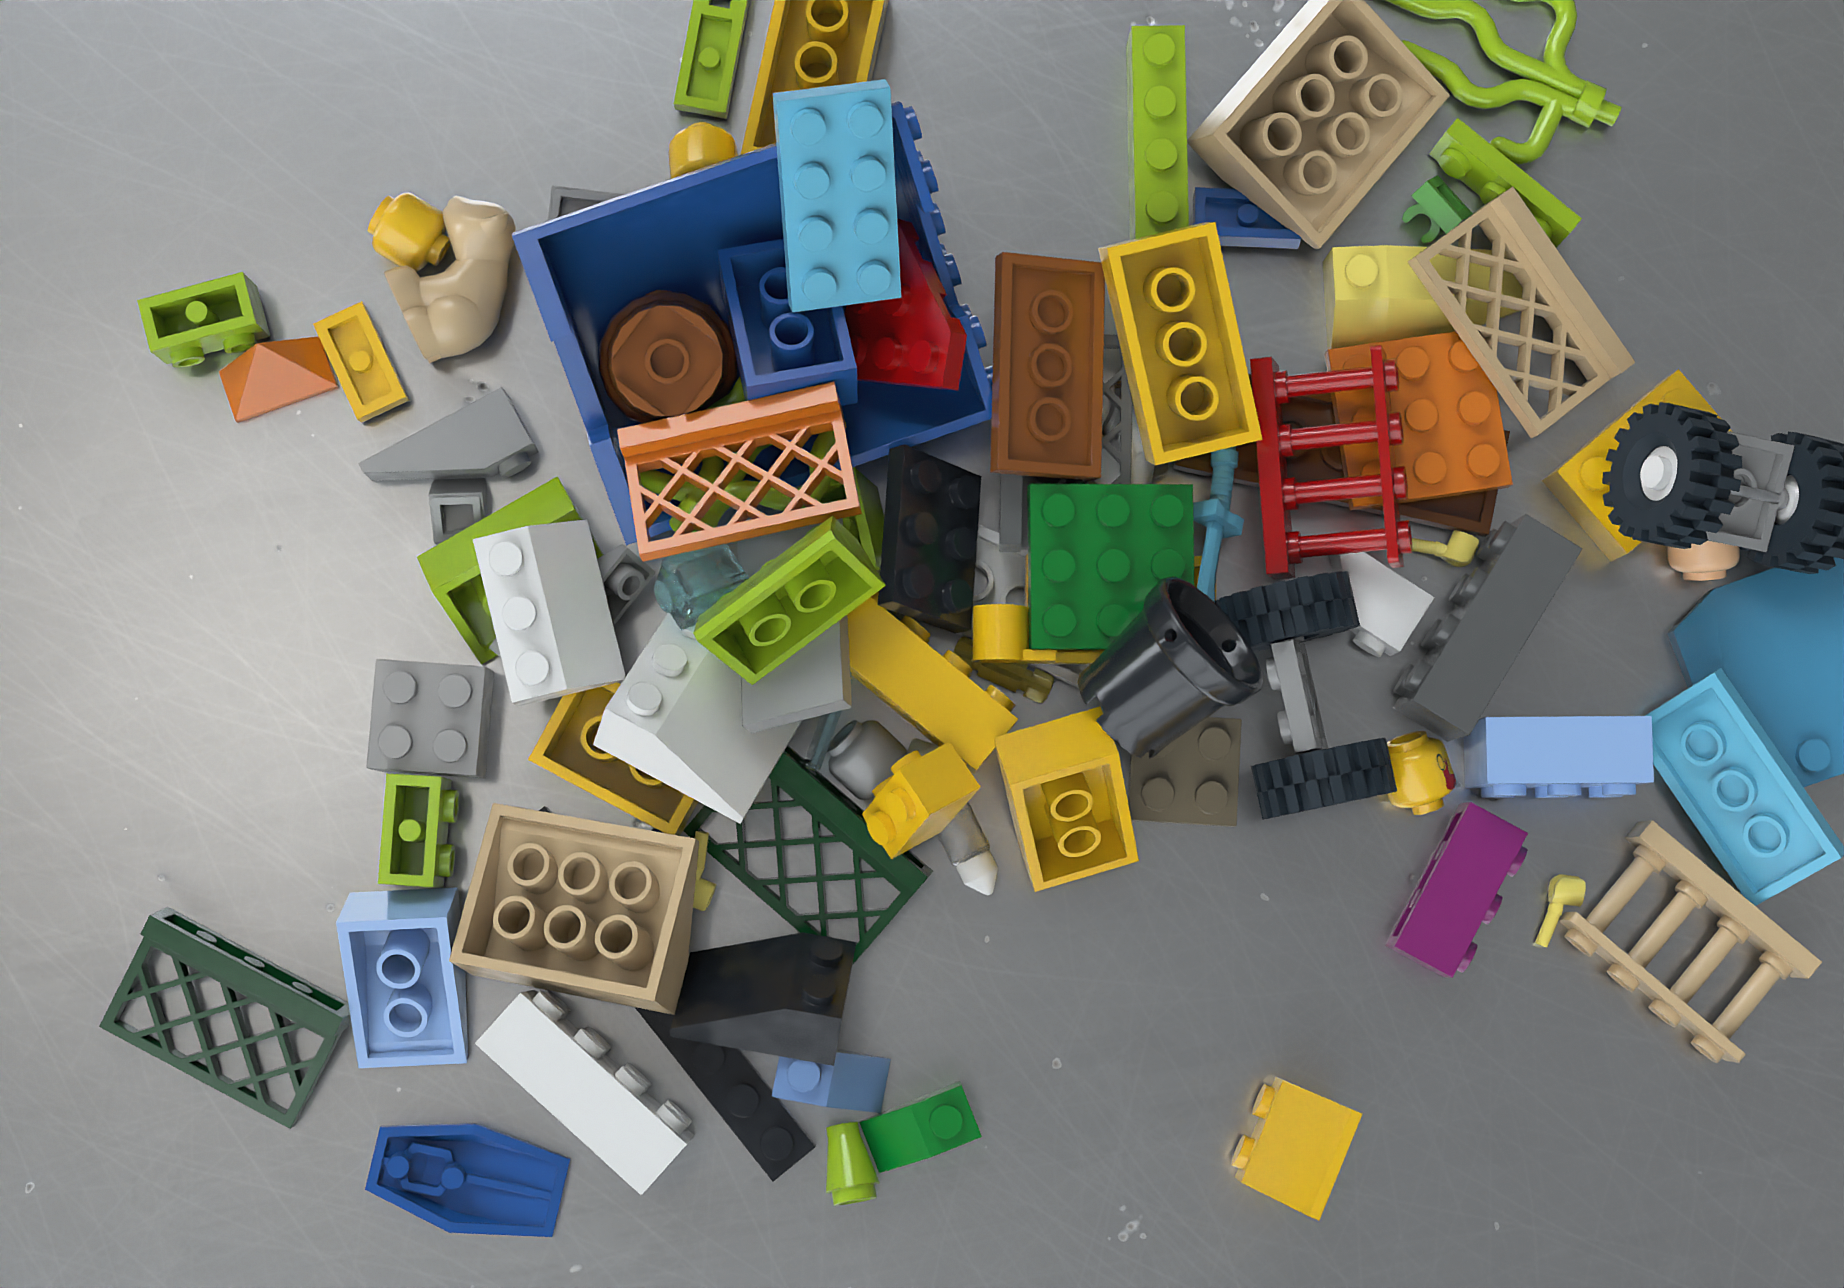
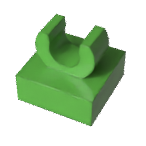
[1402,175,1473,244]

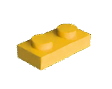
[313,301,410,423]

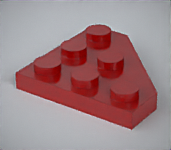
[845,219,967,390]

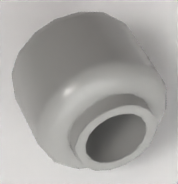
[827,720,907,800]

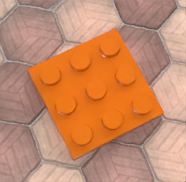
[1324,331,1513,510]

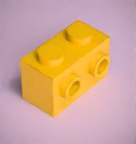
[861,742,981,859]

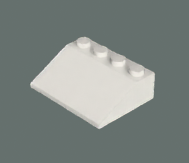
[593,557,802,824]

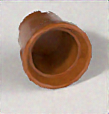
[598,290,737,424]

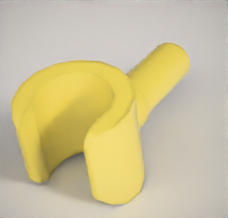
[1412,530,1479,568]
[693,831,717,911]
[1535,874,1586,948]

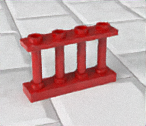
[1250,345,1412,580]

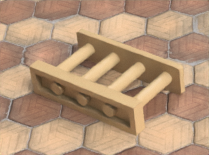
[1559,820,1822,1063]

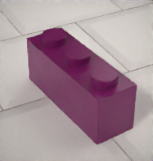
[1385,802,1528,978]

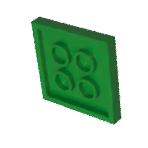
[1027,484,1194,650]

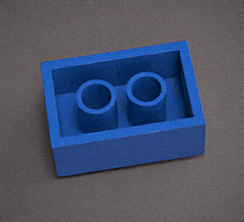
[717,239,858,406]

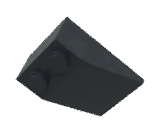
[669,932,856,1066]

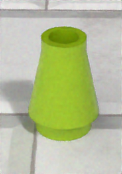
[826,1122,880,1206]

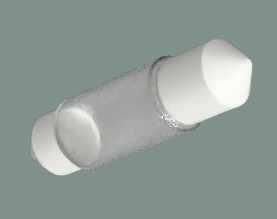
[907,738,998,895]

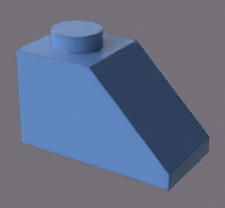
[772,1049,891,1113]

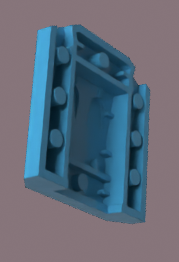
[1667,557,1844,787]

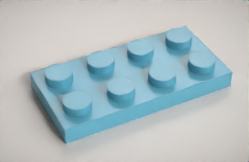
[773,79,901,313]
[1645,668,1844,906]

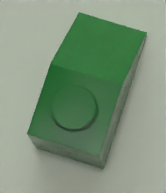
[859,1081,982,1173]

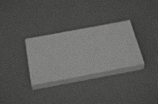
[737,518,852,733]

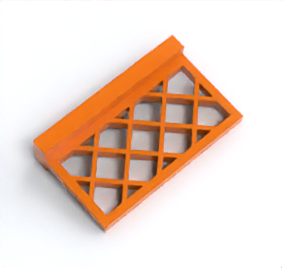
[617,382,862,562]

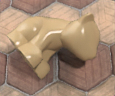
[384,196,516,364]

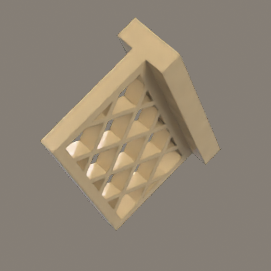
[1408,187,1635,438]

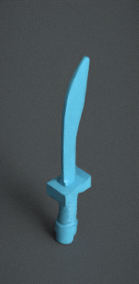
[1193,446,1244,602]

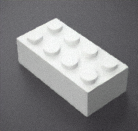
[475,990,695,1195]

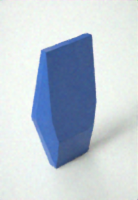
[365,1123,570,1237]

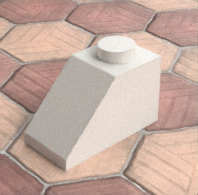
[1329,552,1435,657]

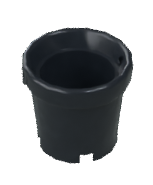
[1077,576,1263,759]

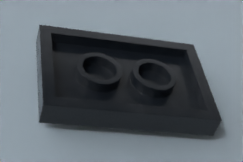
[878,444,982,634]

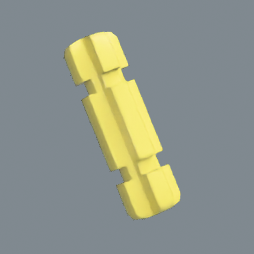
[953,637,1054,703]

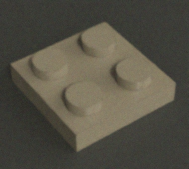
[1128,717,1242,827]

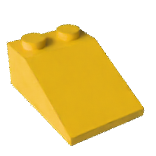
[1231,1077,1362,1221]

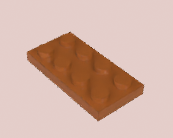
[990,252,1105,481]

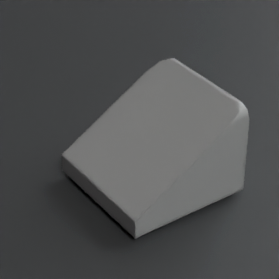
[428,478,488,544]

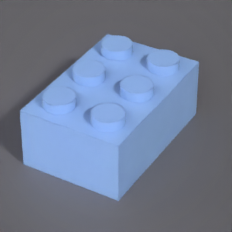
[1464,716,1654,799]

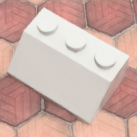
[473,519,626,707]

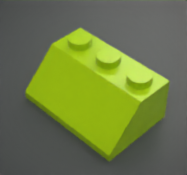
[417,476,604,665]
[693,515,886,685]

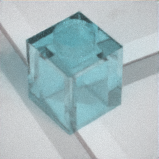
[654,544,749,630]

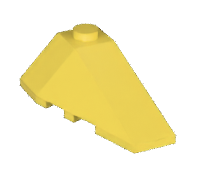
[1322,245,1523,350]

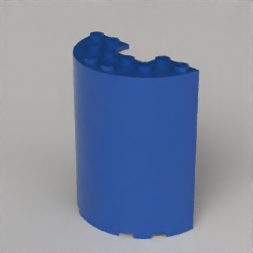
[512,101,993,546]

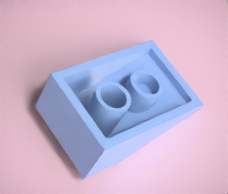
[336,887,468,1068]

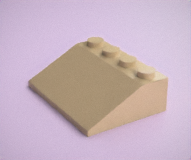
[1187,0,1450,249]
[449,803,699,1015]

